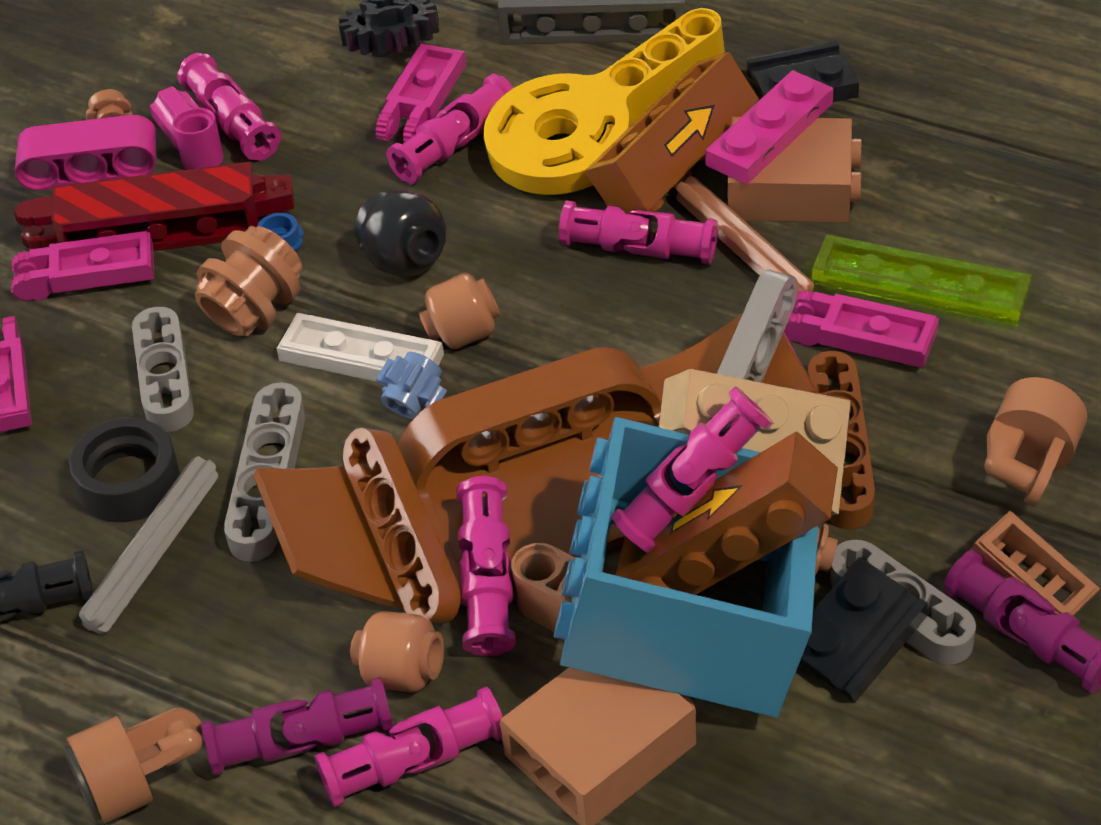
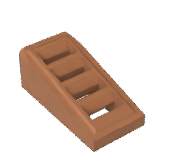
[971,511,1100,616]

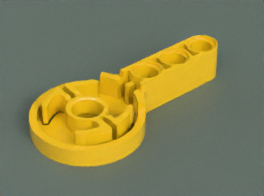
[484,8,725,195]

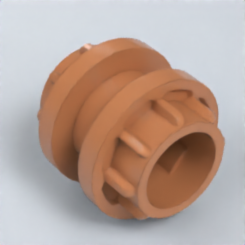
[195,226,302,336]

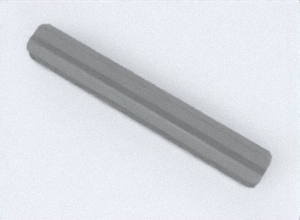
[79,456,218,635]

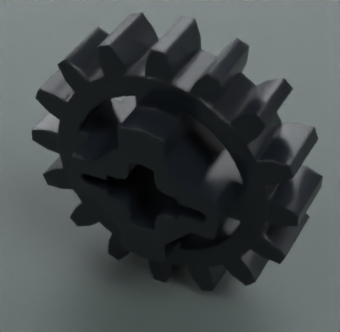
[338,0,440,57]

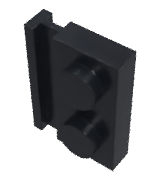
[747,41,859,102]
[799,557,931,703]

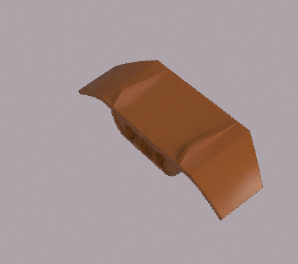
[253,313,817,610]

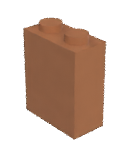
[728,117,861,223]
[500,667,696,825]

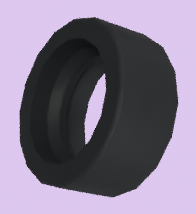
[69,417,180,522]

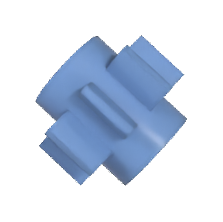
[376,352,447,419]

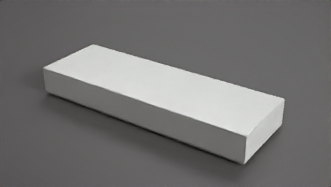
[276,313,444,382]

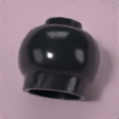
[355,190,447,278]

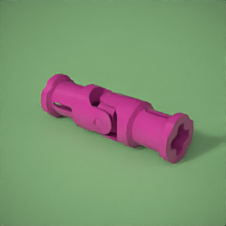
[177,53,282,161]
[386,73,513,184]
[559,200,718,265]
[610,386,774,553]
[456,476,516,656]
[314,687,503,808]

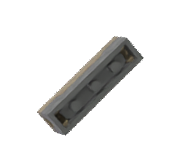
[498,0,685,45]

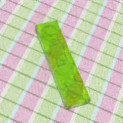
[812,234,1032,326]

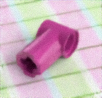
[150,86,224,170]

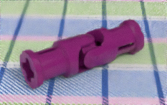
[943,550,1101,694]
[201,677,393,776]

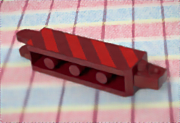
[13,162,295,251]

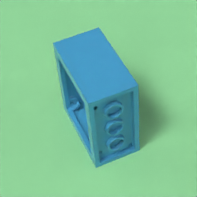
[554,417,818,718]

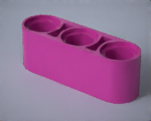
[15,115,156,190]

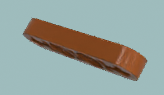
[808,351,875,530]
[343,428,461,624]

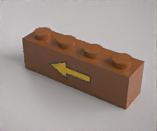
[585,52,759,214]
[615,431,838,595]

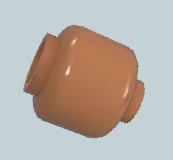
[419,273,501,350]
[350,611,444,693]

